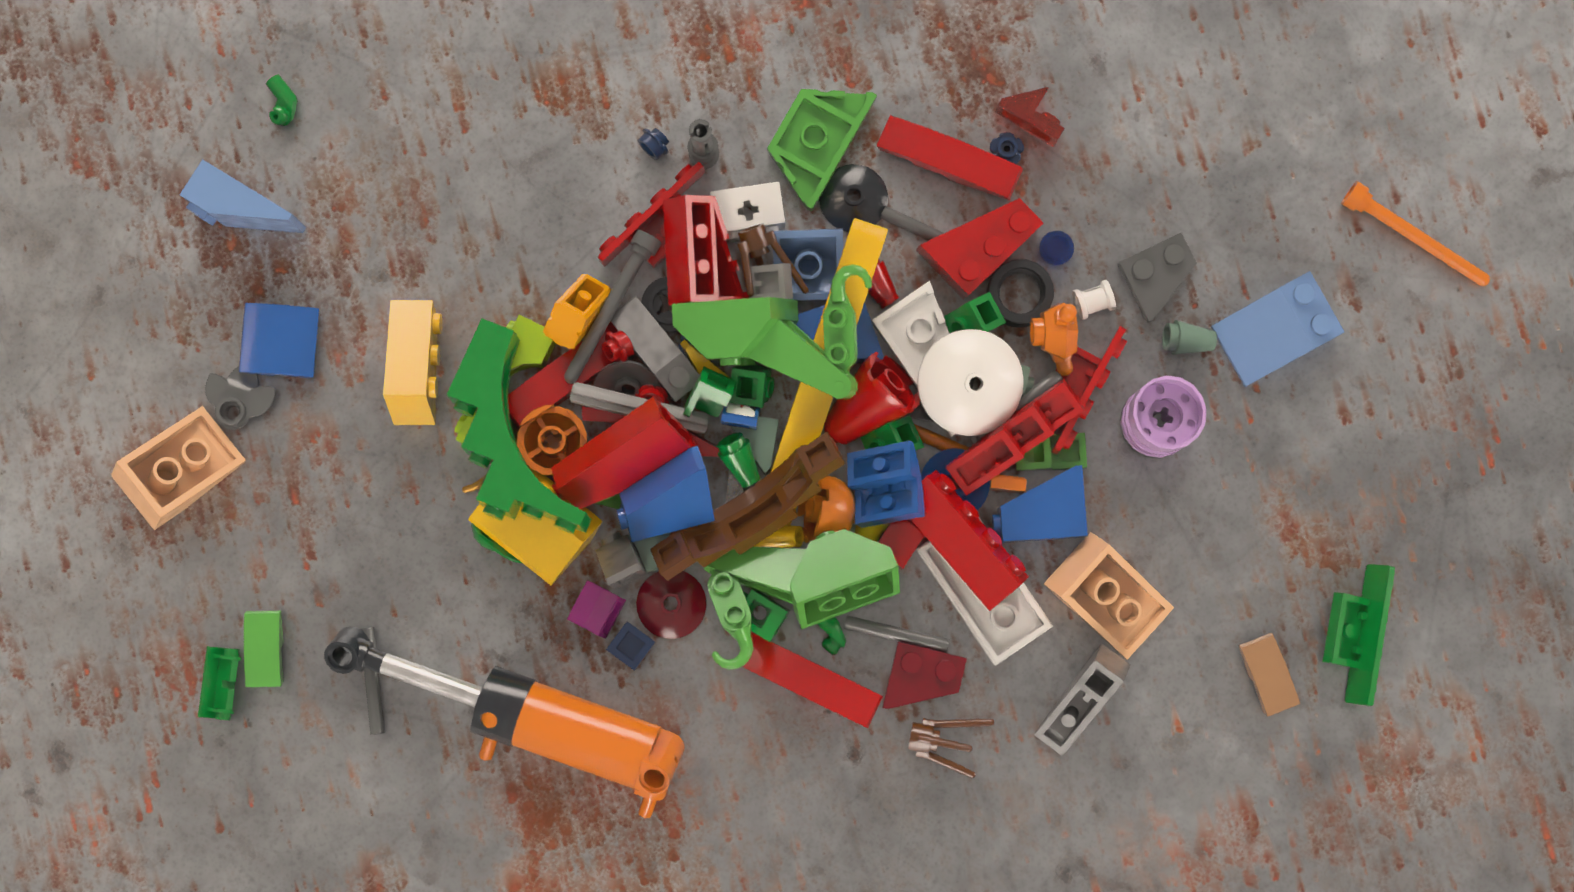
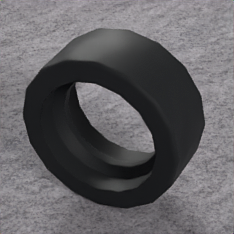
[986,259,1054,328]

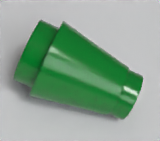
[717,432,760,487]

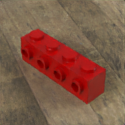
[911,469,1029,611]

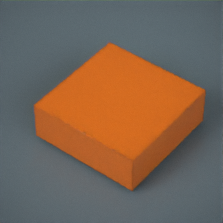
[990,475,1027,494]

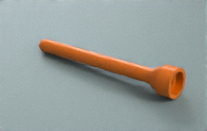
[1341,181,1490,286]

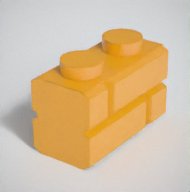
[543,274,611,349]

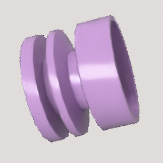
[1120,376,1207,458]

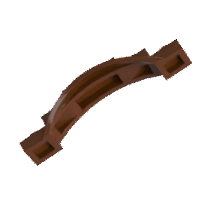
[650,432,846,581]

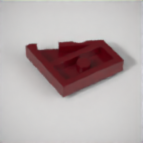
[882,642,967,709]

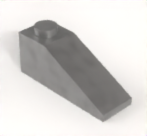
[611,296,699,402]
[596,532,648,589]
[1034,644,1131,756]

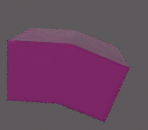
[567,580,626,639]

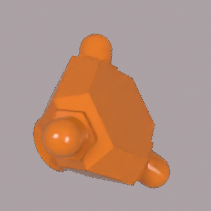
[1030,302,1078,376]

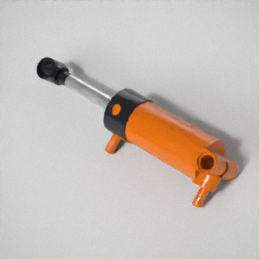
[324,626,685,818]

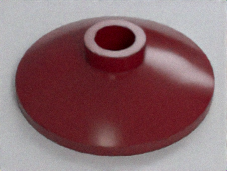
[636,571,707,639]

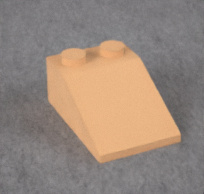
[111,406,246,530]
[1044,532,1174,660]

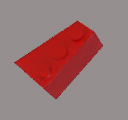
[663,195,749,306]
[916,198,1044,300]

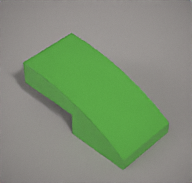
[1016,433,1087,471]
[244,610,284,687]

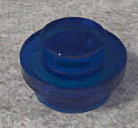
[1039,231,1074,266]

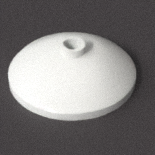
[917,329,1023,436]

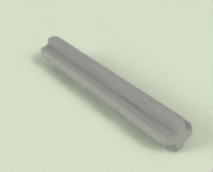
[570,382,709,434]

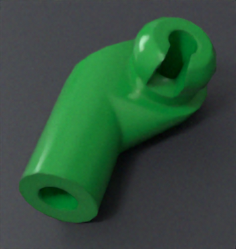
[266,74,298,126]
[817,617,846,655]

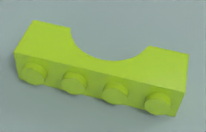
[454,314,557,444]

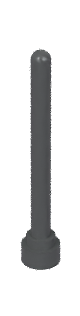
[564,230,662,384]

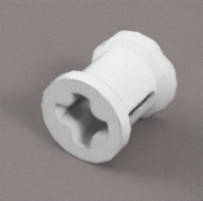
[1072,280,1116,320]

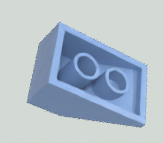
[180,159,306,233]
[1211,271,1345,387]

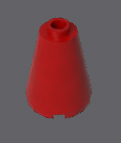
[824,352,920,445]

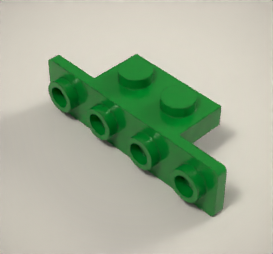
[1323,564,1395,706]

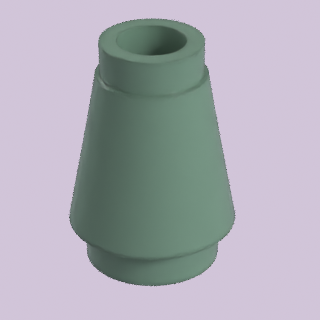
[1162,320,1217,355]

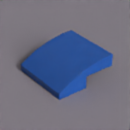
[239,303,319,379]
[847,440,925,528]

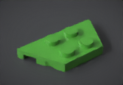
[767,89,877,212]

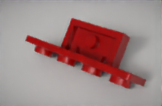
[598,162,705,268]
[1051,326,1127,455]

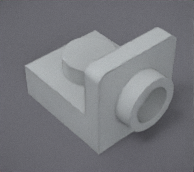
[750,263,793,299]

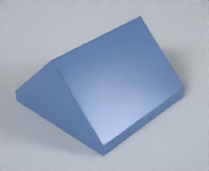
[773,228,843,300]

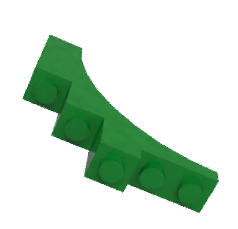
[446,318,591,534]

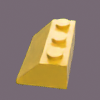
[468,465,603,585]

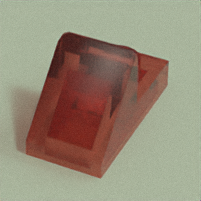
[995,87,1065,147]

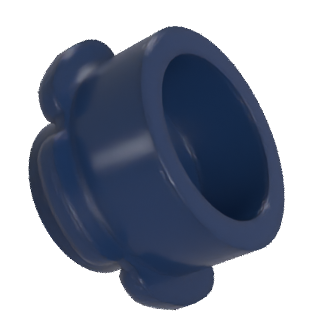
[637,128,669,160]
[990,132,1024,164]

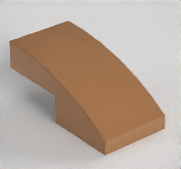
[1239,633,1300,717]

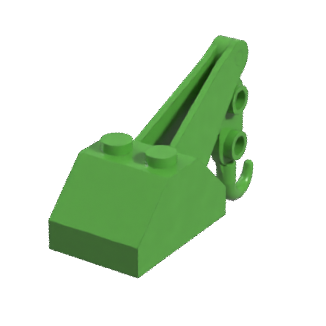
[672,264,872,399]
[703,529,900,669]

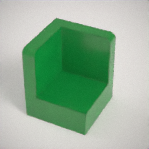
[683,367,736,417]

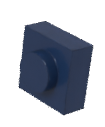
[606,621,656,671]

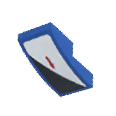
[721,403,761,430]

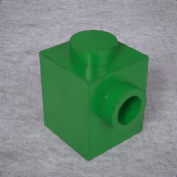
[944,292,1006,334]
[860,415,924,451]

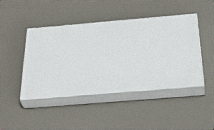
[916,517,1053,666]

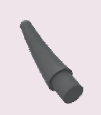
[1014,371,1063,413]

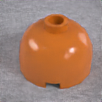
[517,405,588,476]
[797,475,855,543]

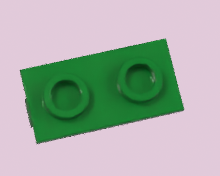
[198,646,242,721]

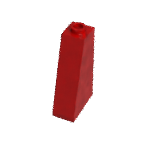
[551,396,697,509]

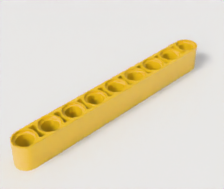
[770,218,888,525]

